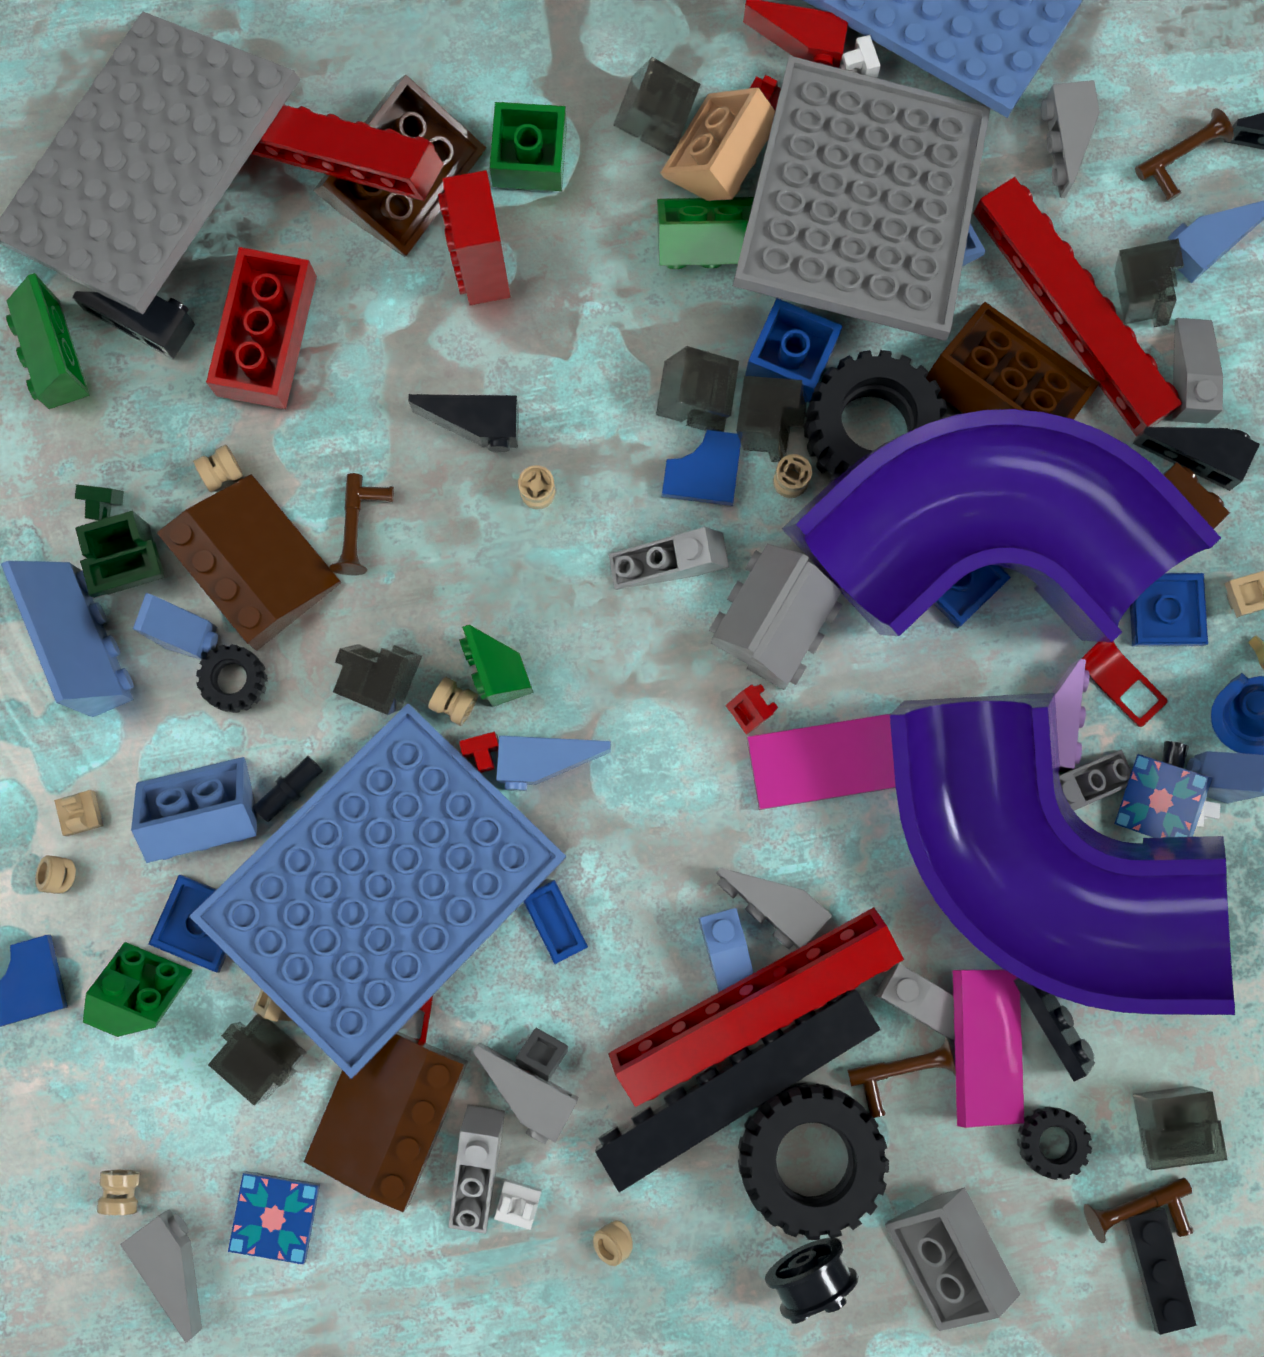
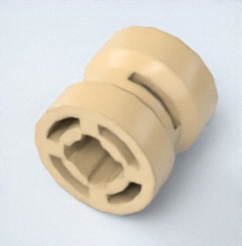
[193,444,243,492]
[773,454,812,498]
[518,465,556,509]
[428,677,478,726]
[97,1170,140,1215]

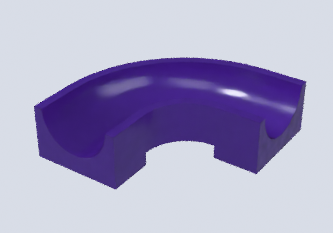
[782,409,1221,642]
[890,693,1235,1015]

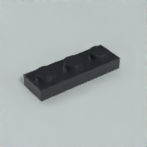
[1014,977,1095,1082]
[1125,1207,1197,1335]

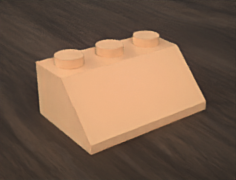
[660,87,775,201]

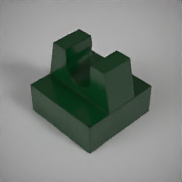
[75,484,124,520]

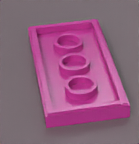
[747,713,896,810]
[953,969,1024,1128]

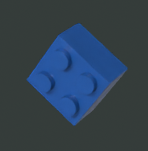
[745,298,843,403]

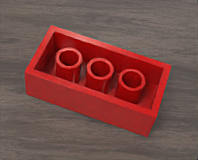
[438,170,511,305]
[206,247,317,410]

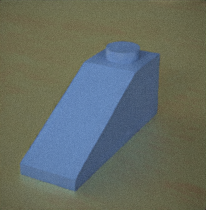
[1162,201,1264,283]
[133,593,218,660]
[496,736,611,791]
[1186,751,1264,804]
[698,908,754,992]

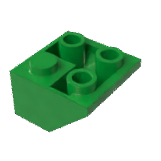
[459,625,534,707]
[83,942,193,1037]

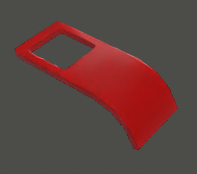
[1081,641,1168,727]

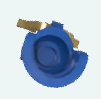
[1211,635,1264,755]

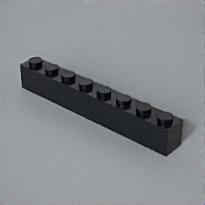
[595,989,881,1193]

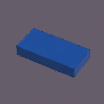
[524,880,588,964]

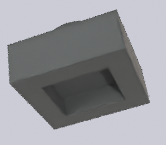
[516,1027,568,1082]

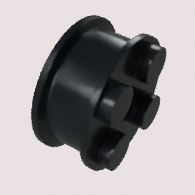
[765,1238,859,1324]

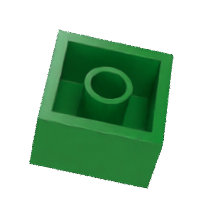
[489,102,567,192]

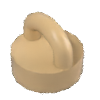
[35,855,76,894]
[593,1220,633,1266]

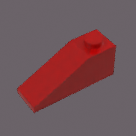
[743,0,848,68]

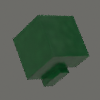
[75,510,165,598]

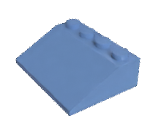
[1,561,134,717]

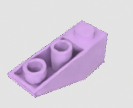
[1051,659,1090,772]

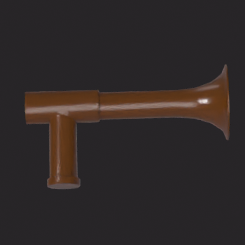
[1135,108,1234,202]
[329,473,394,575]
[847,1037,956,1118]
[1084,1177,1194,1243]

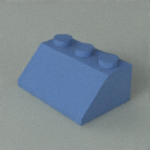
[131,757,257,863]

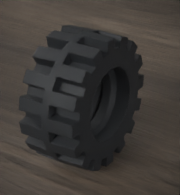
[196,644,268,713]
[1017,1107,1092,1180]

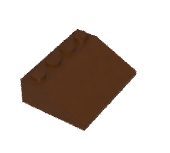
[313,75,487,257]
[926,302,1100,419]
[157,474,342,651]
[304,1032,468,1212]

